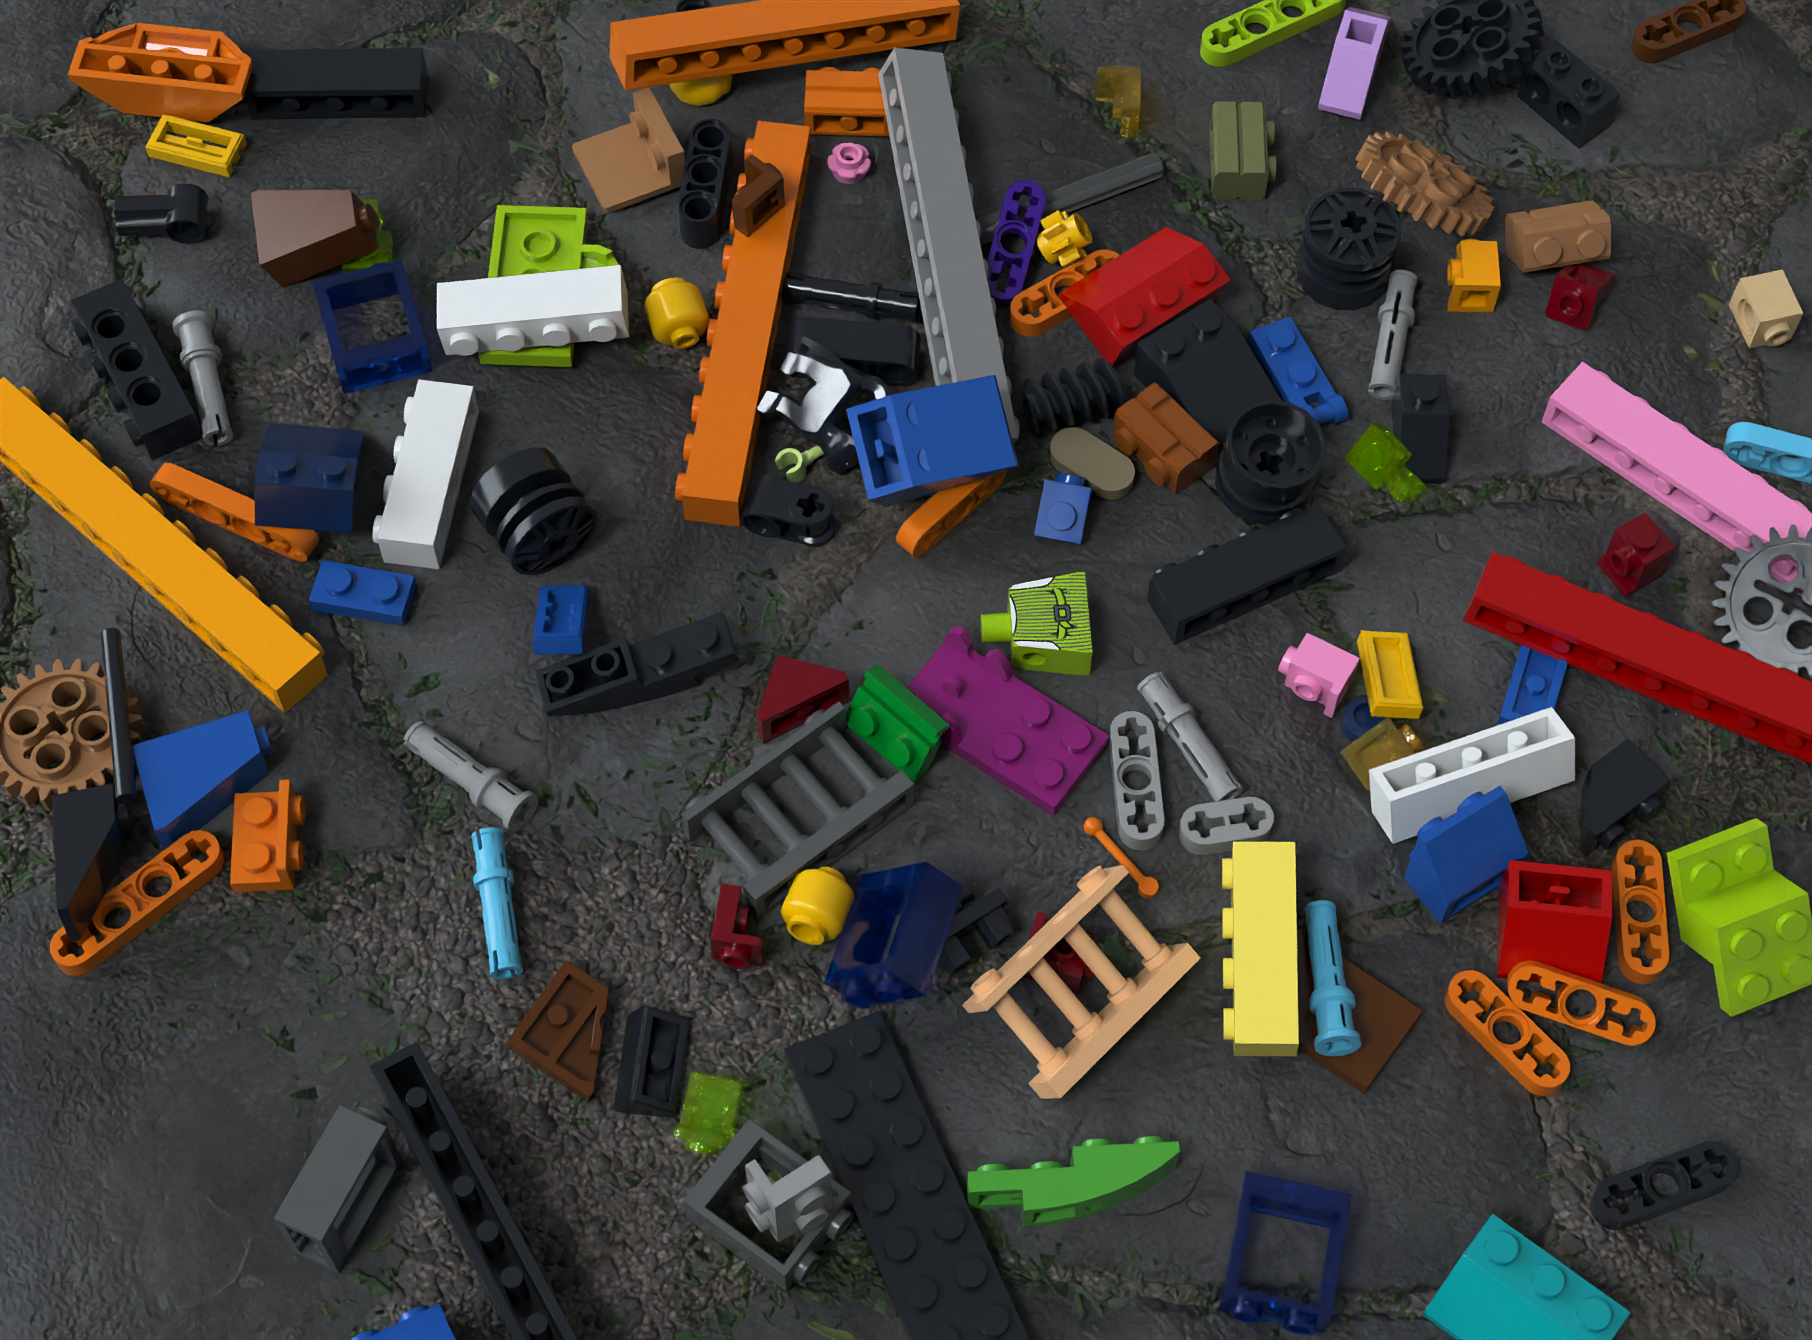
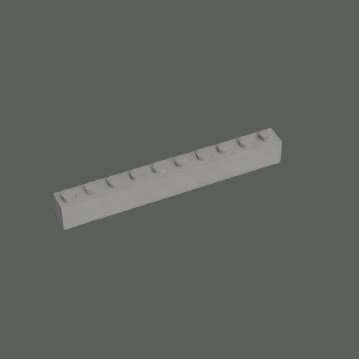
[878,47,1019,444]

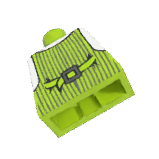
[980,572,1093,676]

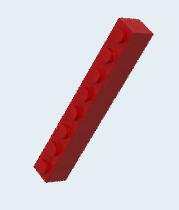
[1463,552,1812,764]

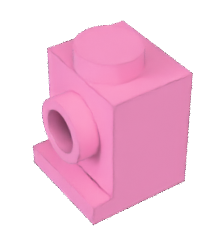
[1278,633,1360,718]

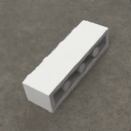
[437,265,629,356]
[373,379,479,569]
[1369,707,1575,844]

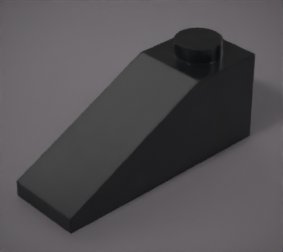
[52,783,134,942]

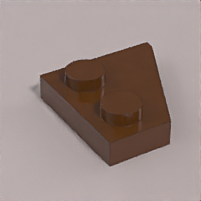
[506,960,609,1102]

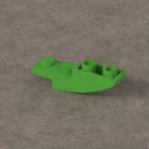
[967,1136,1180,1227]

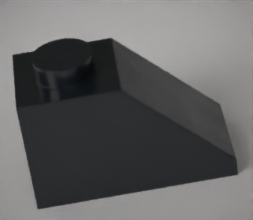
[1391,374,1449,484]

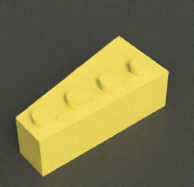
[1222,842,1299,1057]

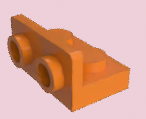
[230,779,306,892]

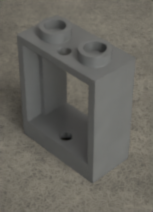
[274,1105,402,1274]
[683,1119,853,1292]

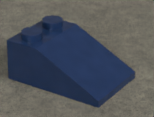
[254,423,364,533]

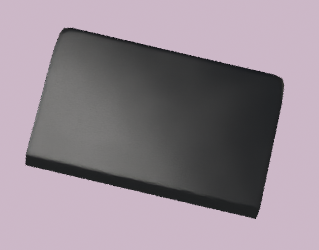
[614,1005,690,1118]

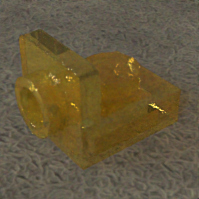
[1095,66,1141,137]
[1340,717,1424,792]

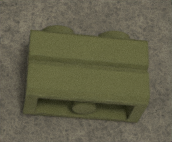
[1209,101,1276,200]

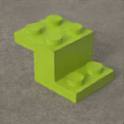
[1667,818,1812,1017]

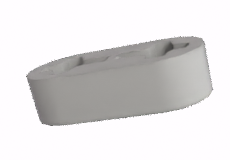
[1179,797,1274,855]

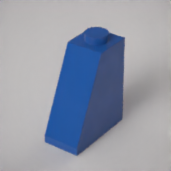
[132,710,273,850]

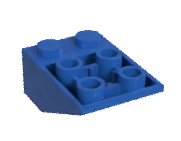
[846,375,1019,507]

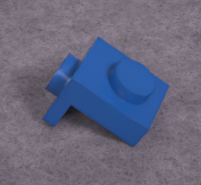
[1034,472,1093,544]

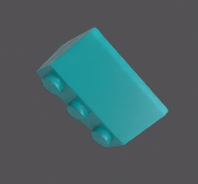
[1423,1213,1631,1340]

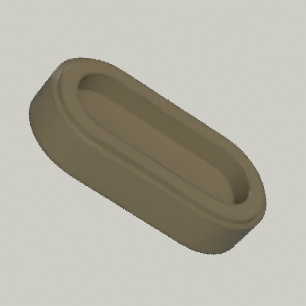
[1050,427,1135,500]

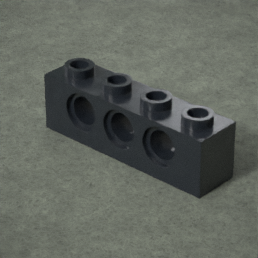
[70,278,203,461]

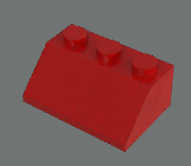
[1058,227,1231,367]

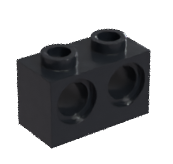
[1517,40,1620,149]

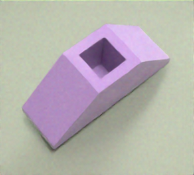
[1318,7,1392,120]

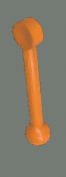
[1083,817,1159,899]

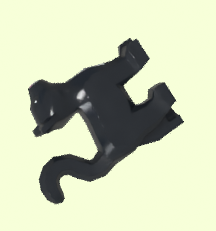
[757,336,891,475]

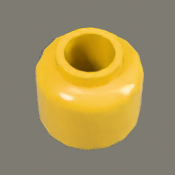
[644,277,710,349]
[781,867,855,945]

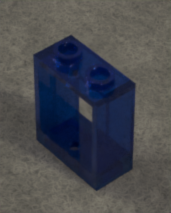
[312,259,433,394]
[824,862,963,1009]
[1218,1171,1352,1336]

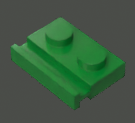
[845,664,950,783]

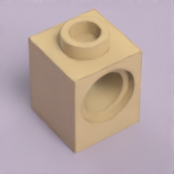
[1729,269,1803,348]

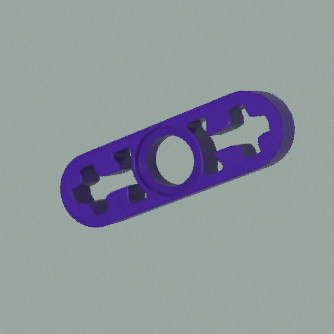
[987,180,1046,307]

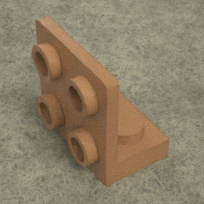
[572,87,685,213]

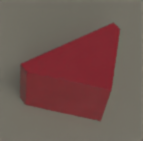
[757,655,849,744]

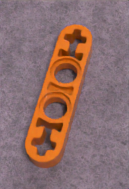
[149,463,319,562]
[50,830,224,976]

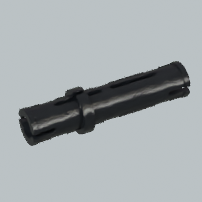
[782,272,921,322]

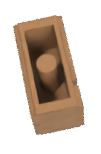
[1505,200,1611,273]

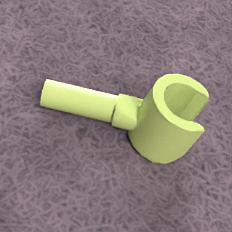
[775,446,824,483]

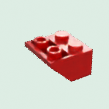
[1497,860,1612,985]

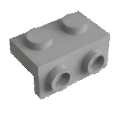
[742,1155,833,1243]

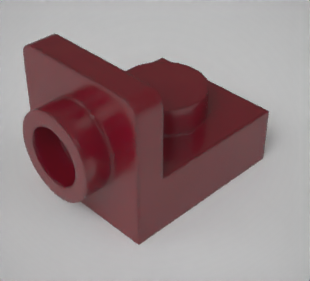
[1545,263,1616,330]
[710,883,764,969]

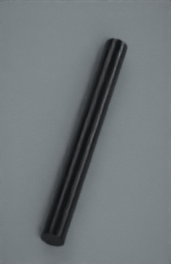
[101,628,137,804]

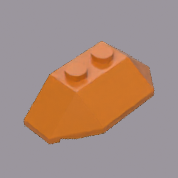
[68,23,253,122]

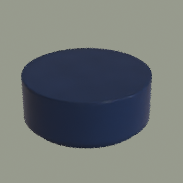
[1341,695,1393,746]

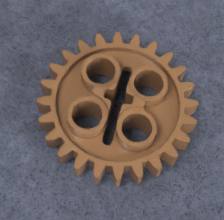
[1355,131,1494,236]
[0,658,146,811]

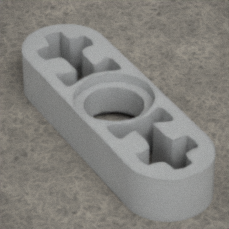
[1109,711,1164,850]

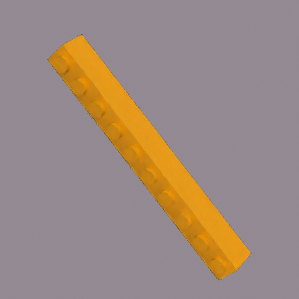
[0,377,328,713]

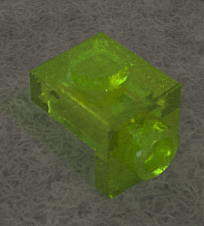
[673,1070,745,1154]

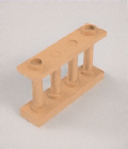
[962,865,1200,1099]

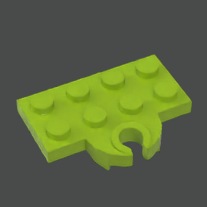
[478,205,624,367]

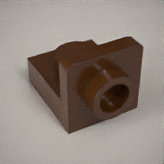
[732,154,785,238]

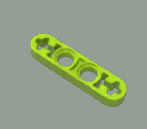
[1200,0,1347,67]

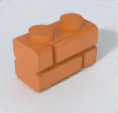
[804,67,890,137]

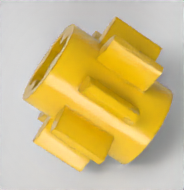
[1036,210,1092,267]

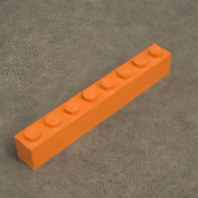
[610,0,960,91]

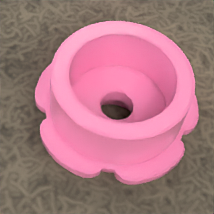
[827,143,871,184]

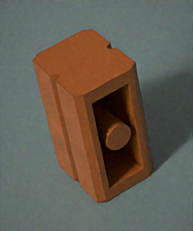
[1113,382,1220,495]

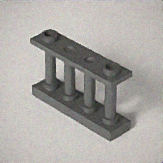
[681,702,914,920]

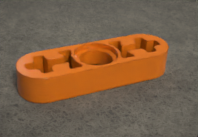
[1010,249,1120,337]
[896,470,1007,558]
[1611,840,1669,984]
[1507,960,1656,1046]
[1444,970,1570,1096]

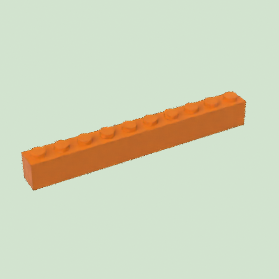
[675,121,812,527]

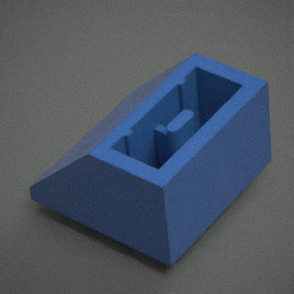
[1404,786,1529,925]

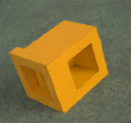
[1447,239,1501,312]

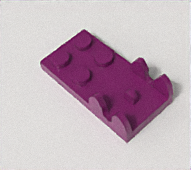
[907,626,1110,816]

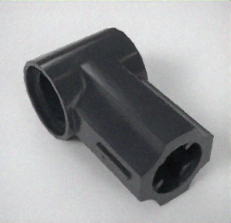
[114,183,208,244]

